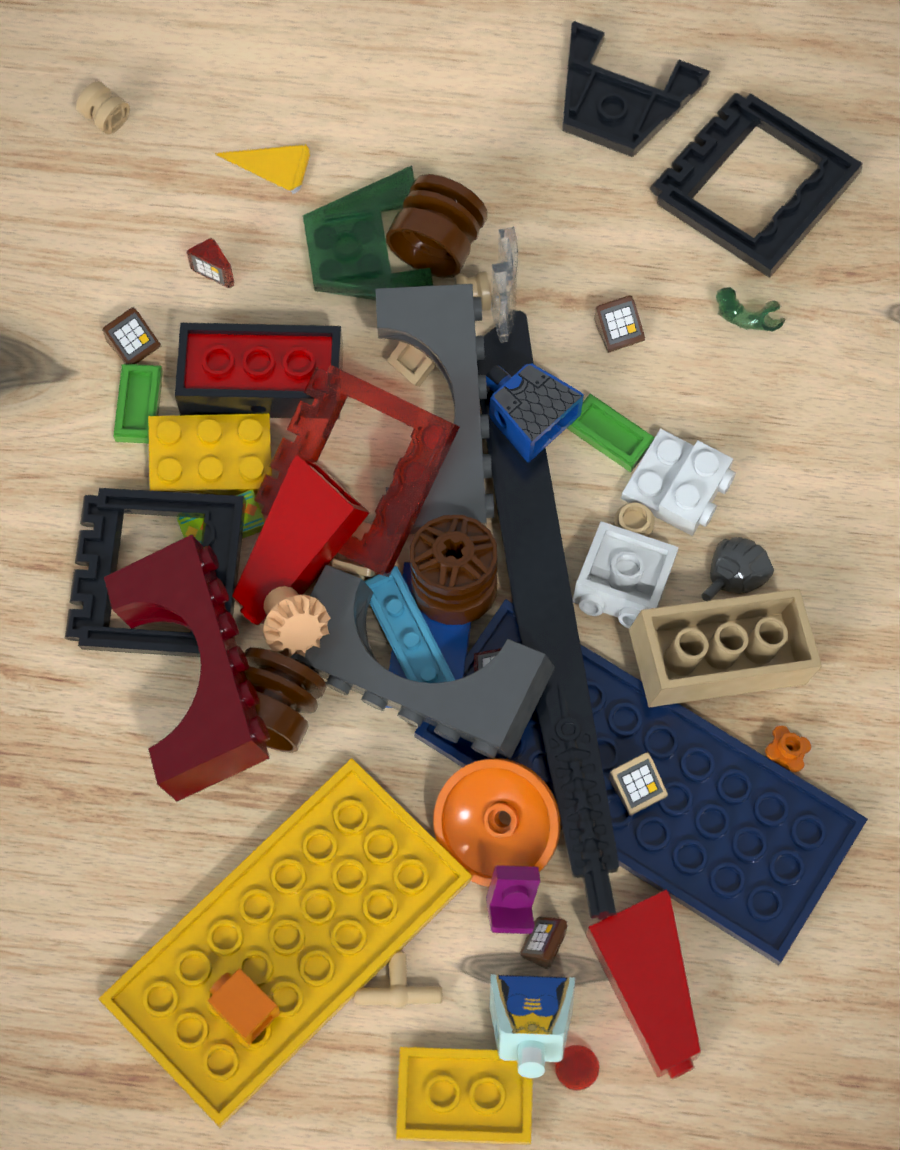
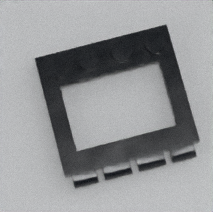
[650,93,863,278]
[65,488,246,657]

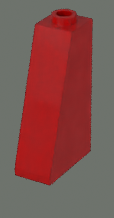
[232,455,370,625]
[586,889,701,1080]

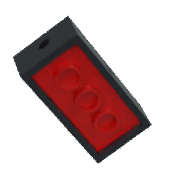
[175,322,343,419]

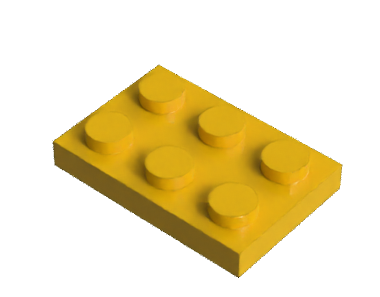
[148,414,272,495]
[396,1047,533,1145]

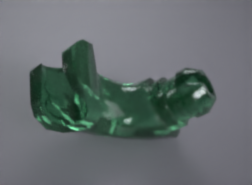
[716,287,785,332]

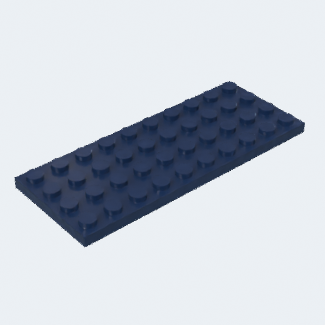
[414,599,868,966]

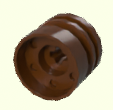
[386,174,488,278]
[410,515,497,625]
[244,647,327,753]

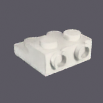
[621,428,736,536]
[572,521,679,628]

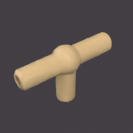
[355,951,443,1008]

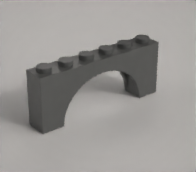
[375,284,494,535]
[282,565,555,759]

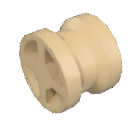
[455,271,491,311]

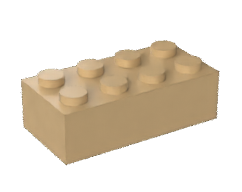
[629,589,822,707]

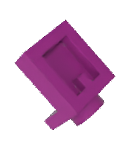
[486,865,541,934]

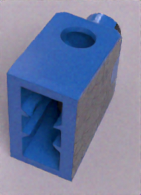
[486,364,584,463]

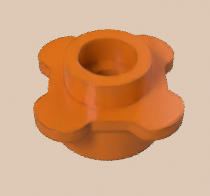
[765,725,811,772]

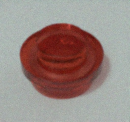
[555,1045,599,1091]

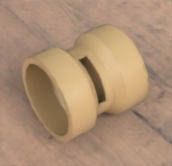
[76,81,130,135]

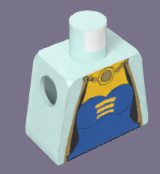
[490,975,575,1078]

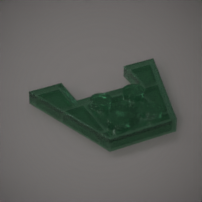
[303,165,433,300]

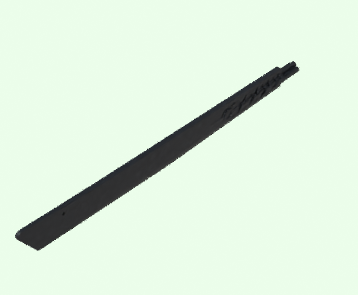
[477,311,619,920]

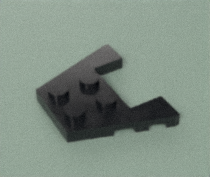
[562,21,710,157]

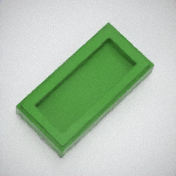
[114,364,163,444]
[566,394,655,472]

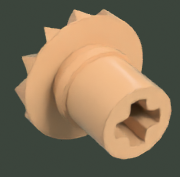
[263,586,331,657]

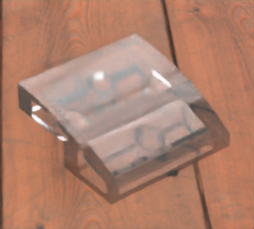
[491,227,518,343]

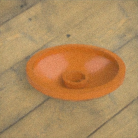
[433,758,561,887]

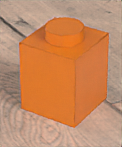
[207,968,280,1045]

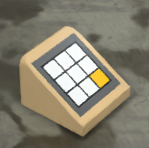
[609,752,668,816]

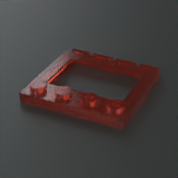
[254,365,460,577]

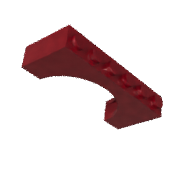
[104,534,270,802]

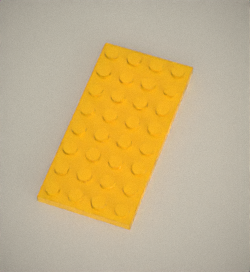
[98,758,472,1128]

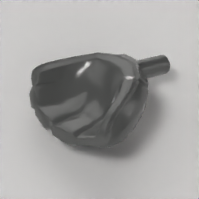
[701,537,774,601]

